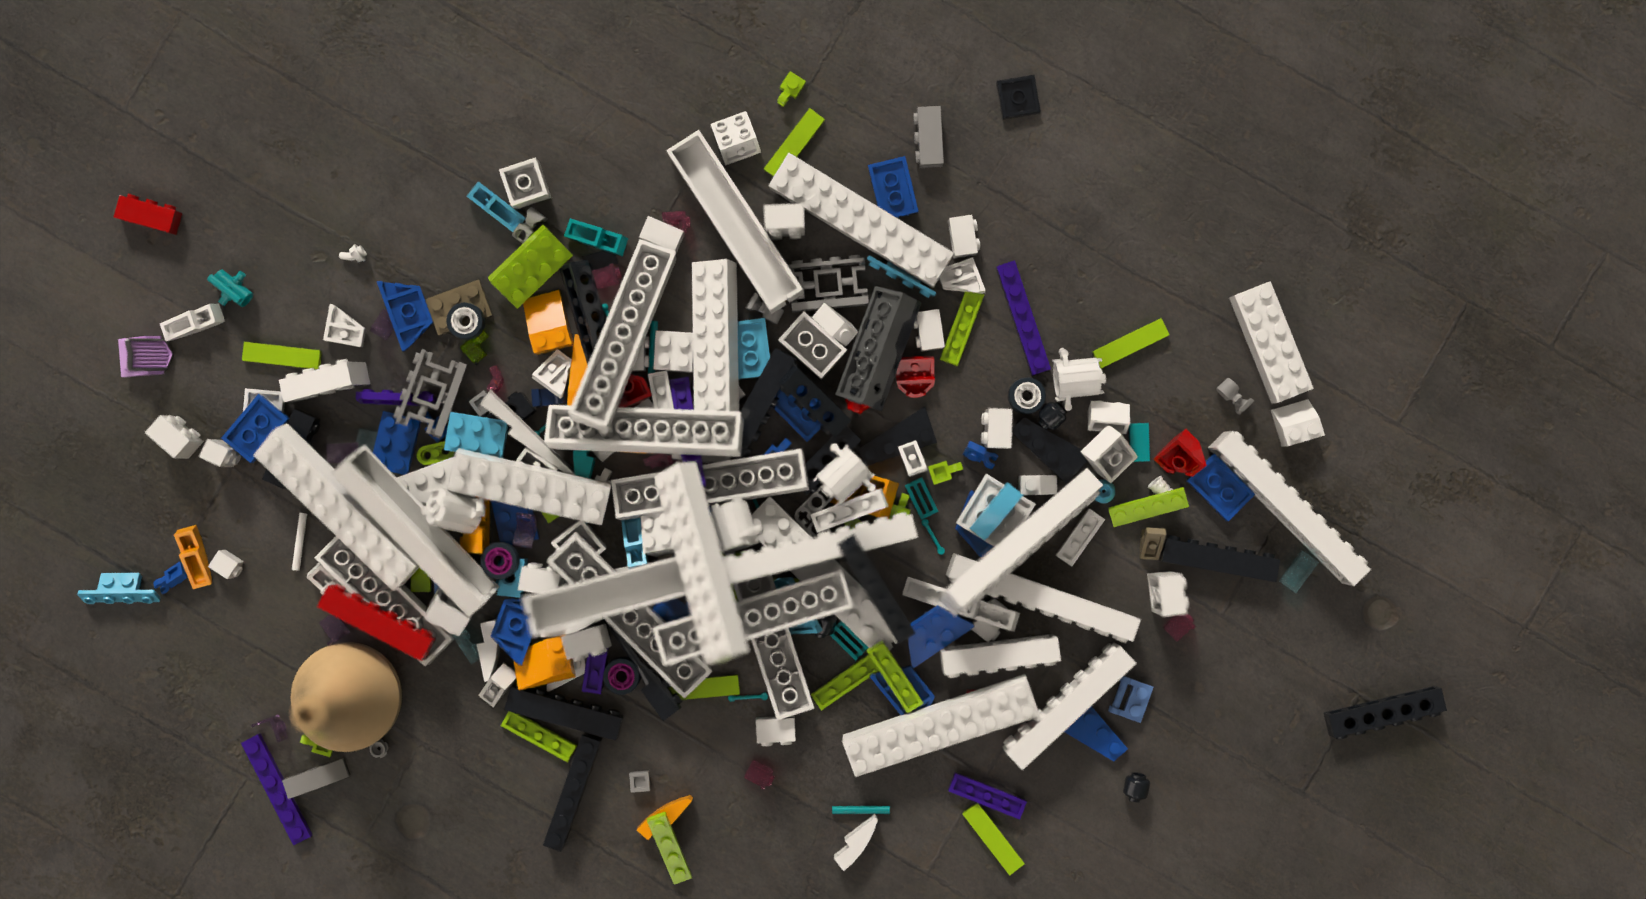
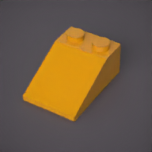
[523,290,574,355]
[830,476,899,520]
[513,635,576,691]

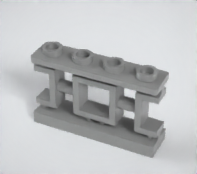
[788,255,869,312]
[393,349,467,439]

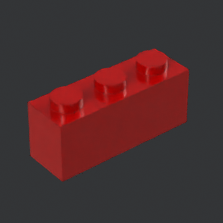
[114,194,182,235]

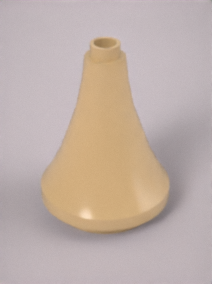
[291,642,402,752]

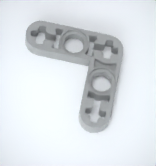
[795,486,834,539]

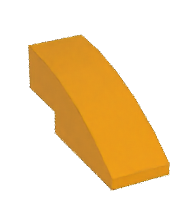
[174,525,212,589]
[636,795,693,840]

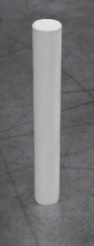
[292,513,307,571]

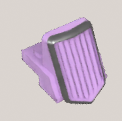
[118,336,173,377]

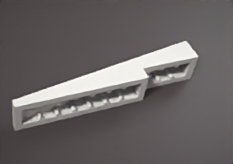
[481,389,575,475]
[902,577,1020,631]

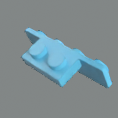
[867,256,936,298]
[77,573,161,604]

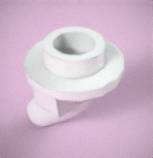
[339,244,367,262]

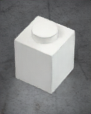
[208,550,244,579]

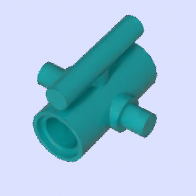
[207,270,254,307]

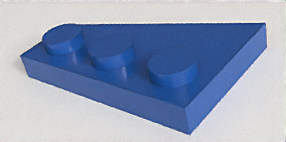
[1064,706,1128,761]

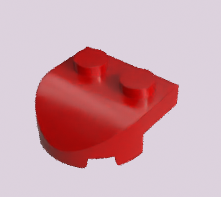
[896,356,935,398]

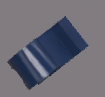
[531,388,568,407]

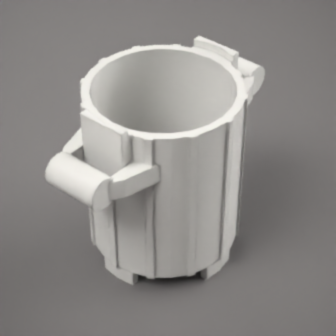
[1052,348,1106,411]
[813,443,875,506]
[422,488,485,534]
[711,497,762,556]

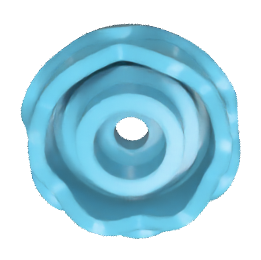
[1095,479,1115,503]

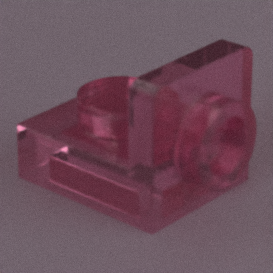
[662,211,691,233]
[592,263,622,290]
[643,453,674,469]
[1163,613,1196,642]
[744,759,775,790]

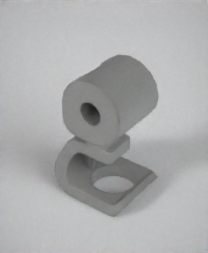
[512,207,547,244]
[746,293,784,324]
[1216,378,1254,415]

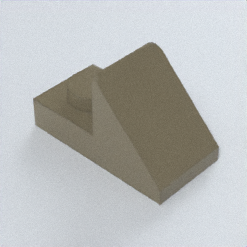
[1140,527,1166,560]

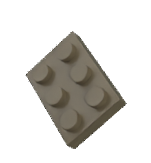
[425,280,493,336]

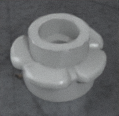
[369,739,389,758]

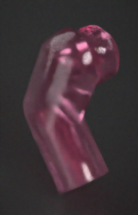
[487,365,504,393]

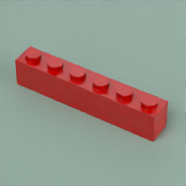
[317,584,436,661]

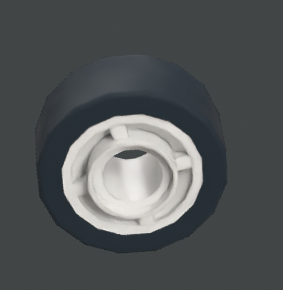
[446,302,486,340]
[1008,377,1046,414]

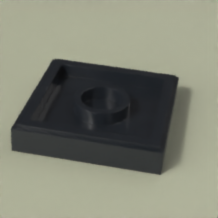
[996,75,1041,120]

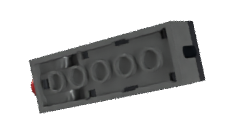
[836,286,921,414]

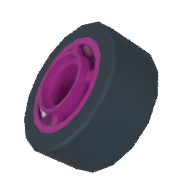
[481,542,520,579]
[603,657,641,695]

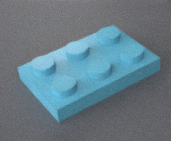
[738,318,770,380]
[444,412,509,458]

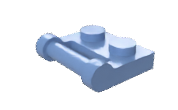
[1108,676,1154,723]

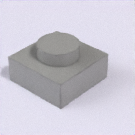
[468,390,489,417]
[629,770,651,792]

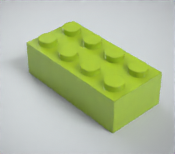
[488,225,573,309]

